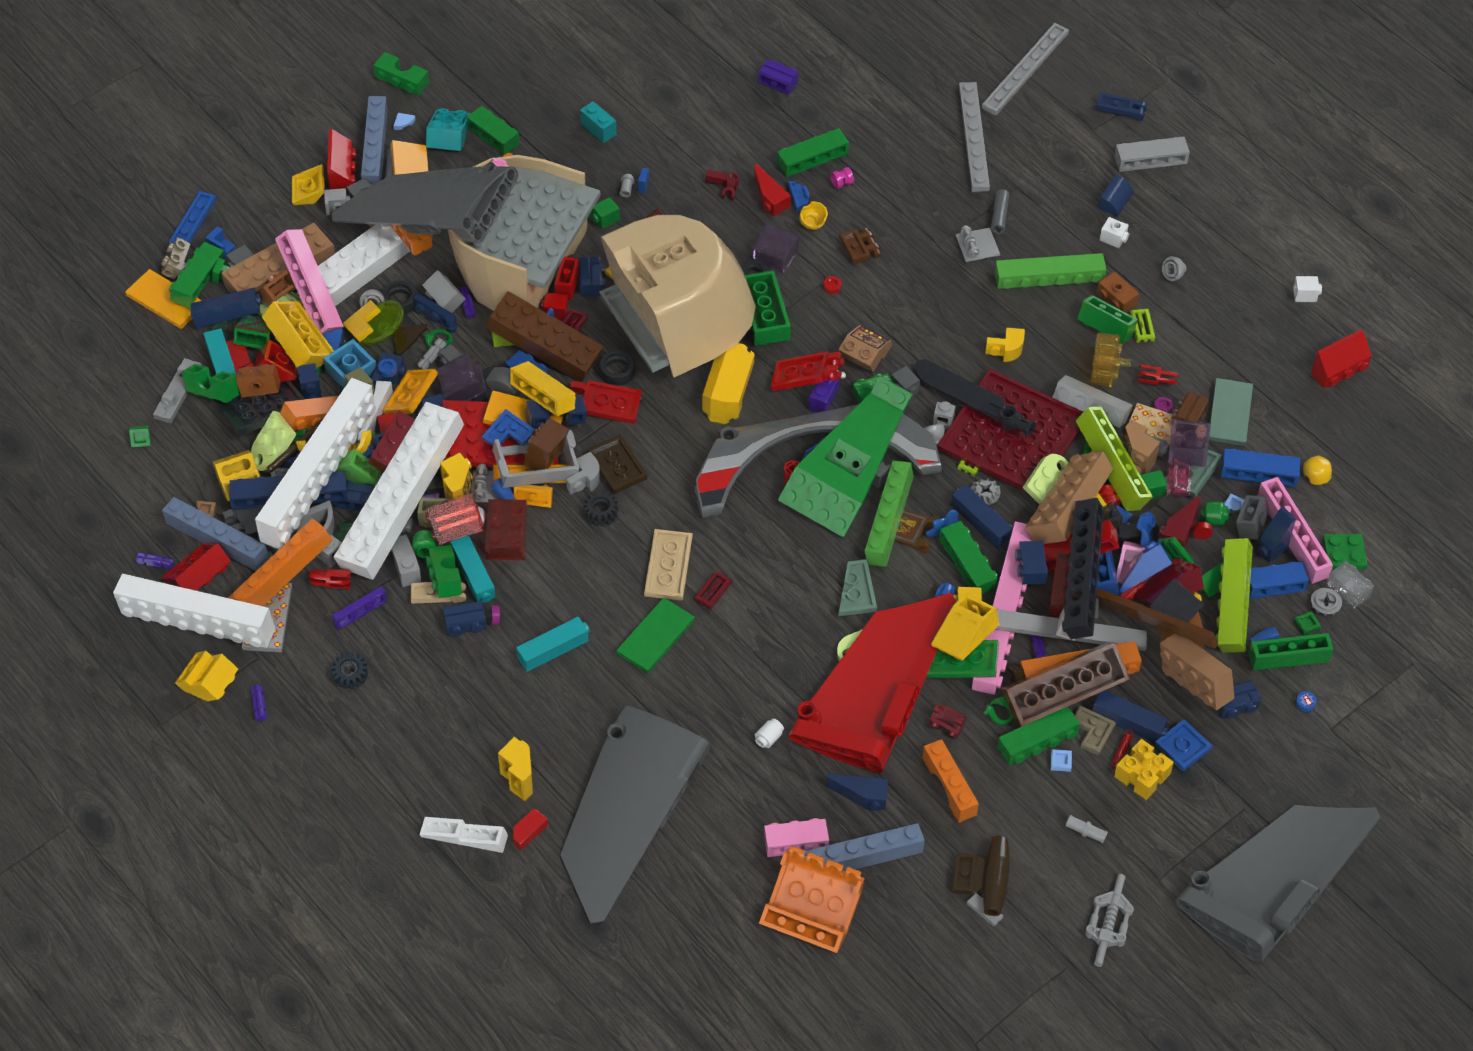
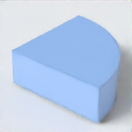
[394,113,415,130]
[1225,494,1244,513]

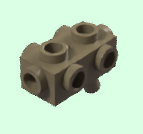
[161,237,190,279]

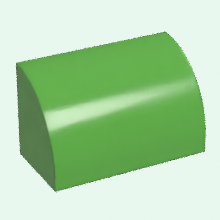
[336,449,381,486]

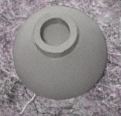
[1162,256,1186,282]
[360,289,385,311]
[924,424,945,446]

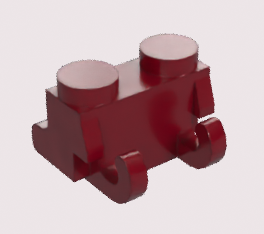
[929,704,967,738]

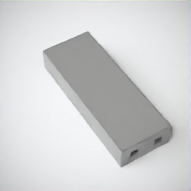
[967,893,1003,927]

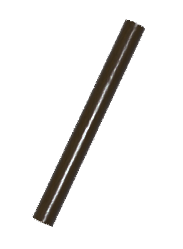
[267,418,324,473]

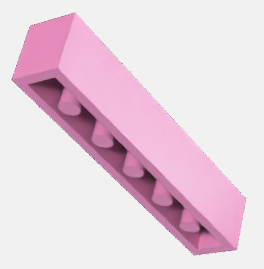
[275,229,344,334]
[1257,477,1333,584]

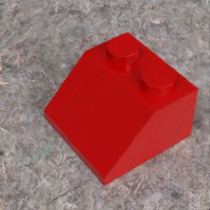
[254,339,298,382]

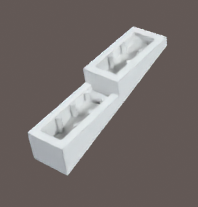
[357,381,393,444]
[420,817,508,853]

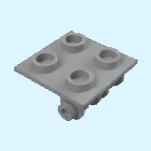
[956,225,1000,262]
[470,464,504,504]

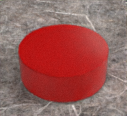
[823,276,841,294]
[1193,522,1212,540]

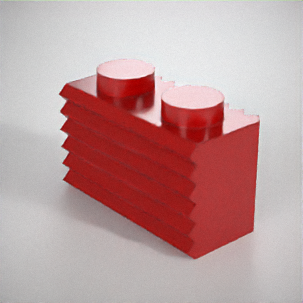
[554,257,580,300]

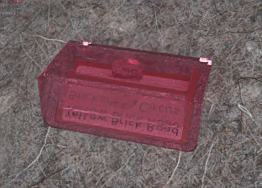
[1167,459,1191,496]

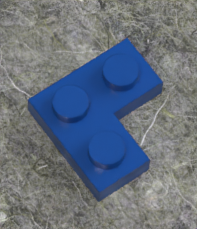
[482,409,536,447]

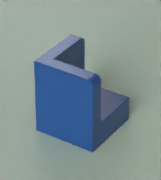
[205,226,235,259]

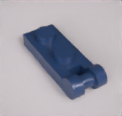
[1096,92,1147,121]
[414,293,457,333]

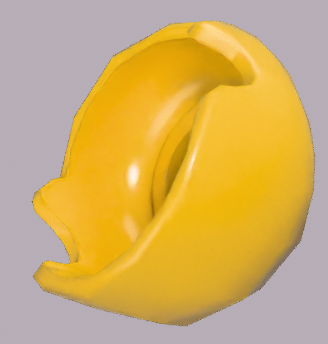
[799,201,828,230]
[1303,456,1332,485]

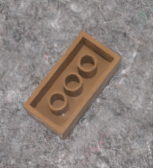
[1160,633,1235,711]

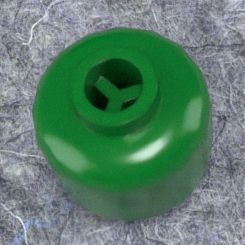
[1201,501,1229,526]
[412,530,437,558]

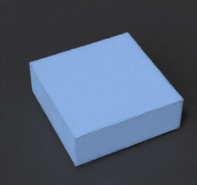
[1051,749,1072,772]

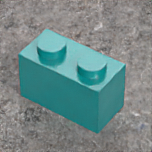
[580,102,617,143]

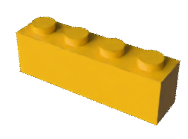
[510,361,576,416]

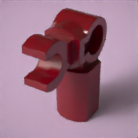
[705,170,739,201]

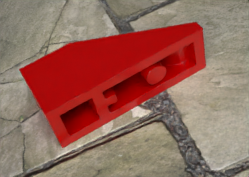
[754,164,791,217]

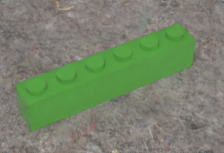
[995,253,1106,289]
[865,461,914,567]

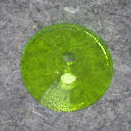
[361,300,404,345]

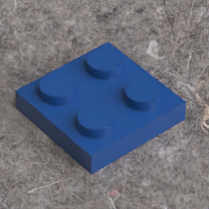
[1155,719,1212,772]

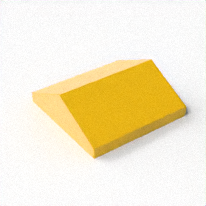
[292,164,324,205]

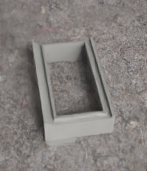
[492,430,579,488]

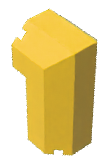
[702,343,755,424]

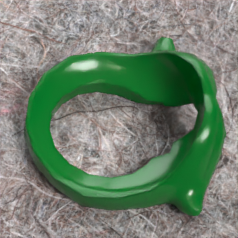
[424,329,453,350]
[984,696,1013,725]

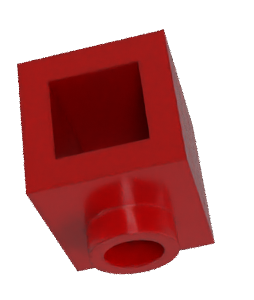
[540,293,568,320]

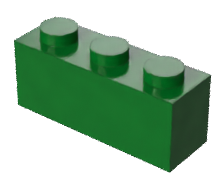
[467,106,519,155]
[1077,295,1138,344]

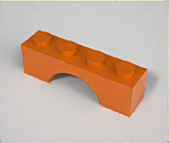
[922,739,979,823]

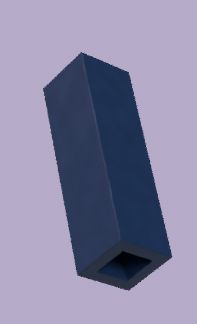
[191,287,263,328]
[951,485,1013,549]
[1093,690,1169,743]

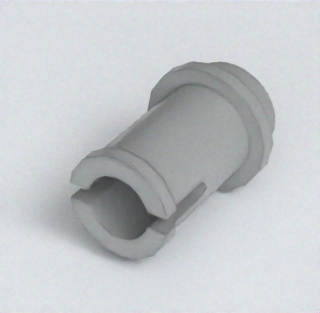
[620,174,635,198]

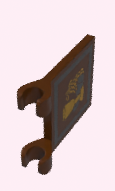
[894,509,941,553]

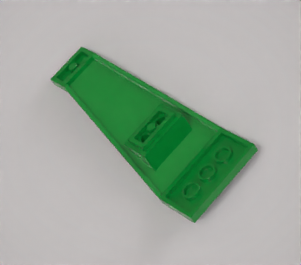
[778,376,913,537]

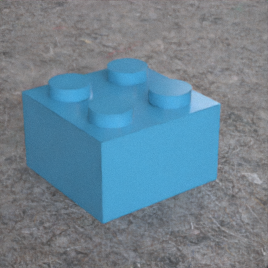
[323,339,376,390]

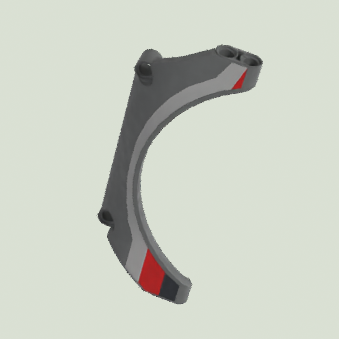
[694,405,942,518]

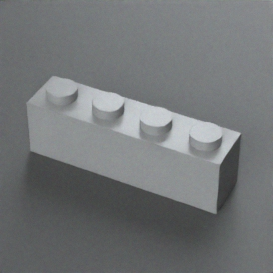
[1114,137,1190,172]
[1053,375,1133,428]

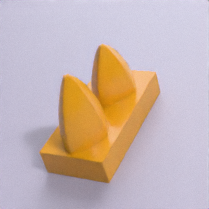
[514,484,553,508]

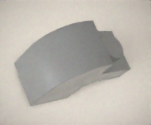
[566,452,600,495]

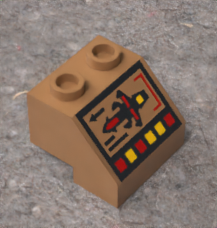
[839,325,892,373]
[1122,419,1160,475]

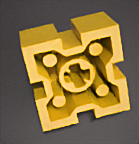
[1114,739,1174,800]

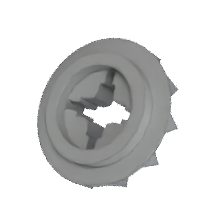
[971,478,1001,505]
[1310,588,1342,616]

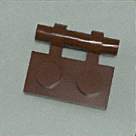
[840,228,882,264]

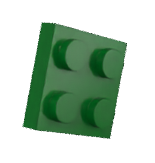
[1323,534,1367,570]

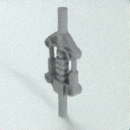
[1085,874,1134,967]

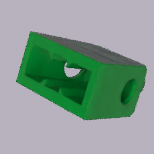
[233,315,270,349]

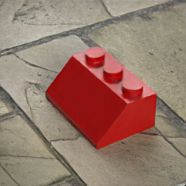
[327,129,356,193]
[1311,329,1372,389]
[160,543,231,591]

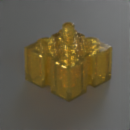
[1090,333,1131,387]

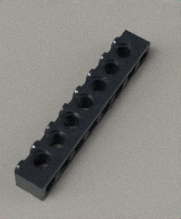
[1062,498,1104,640]

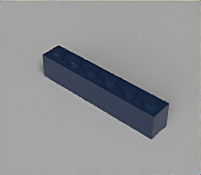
[230,471,348,510]

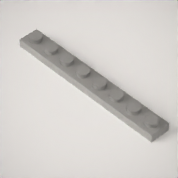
[959,82,990,192]

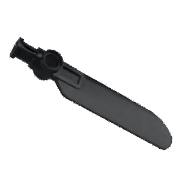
[915,359,1037,437]

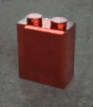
[425,492,485,545]

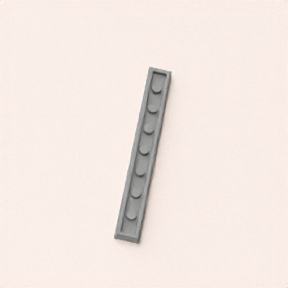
[982,23,1069,116]
[995,609,1147,651]

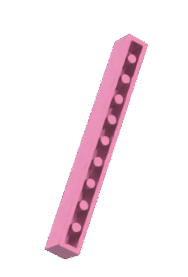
[972,521,1033,695]

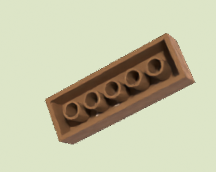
[222,223,335,293]
[1025,451,1113,544]

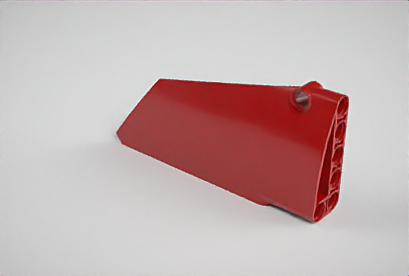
[789,592,957,773]

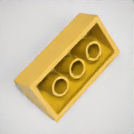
[262,301,334,368]

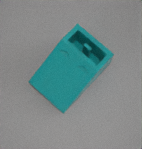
[426,108,471,151]

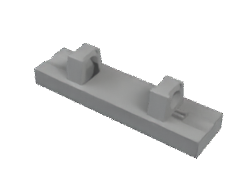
[153,358,202,423]

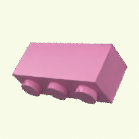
[764,818,829,857]

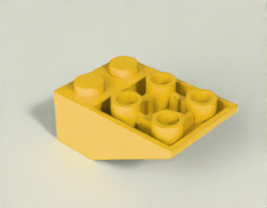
[931,594,999,661]

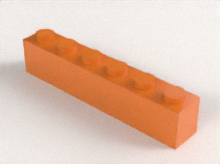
[228,518,333,606]
[1020,641,1142,678]

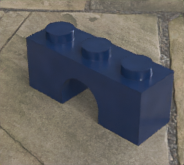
[525,394,587,429]

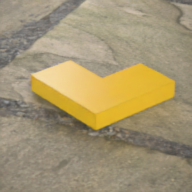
[343,300,381,342]

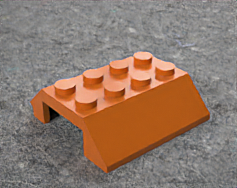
[759,846,864,953]

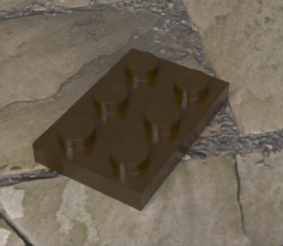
[587,435,647,494]

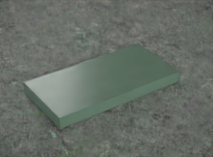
[1208,378,1253,446]

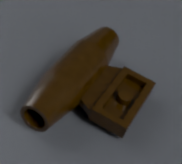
[953,836,1010,916]

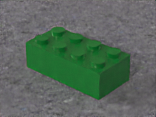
[744,270,791,346]

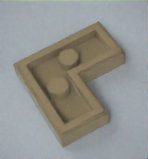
[1074,706,1116,756]

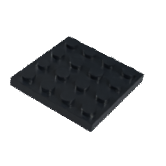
[212,381,305,437]

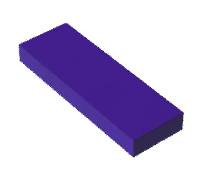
[332,586,387,630]

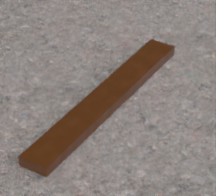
[1097,588,1218,649]

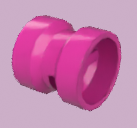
[831,167,854,189]

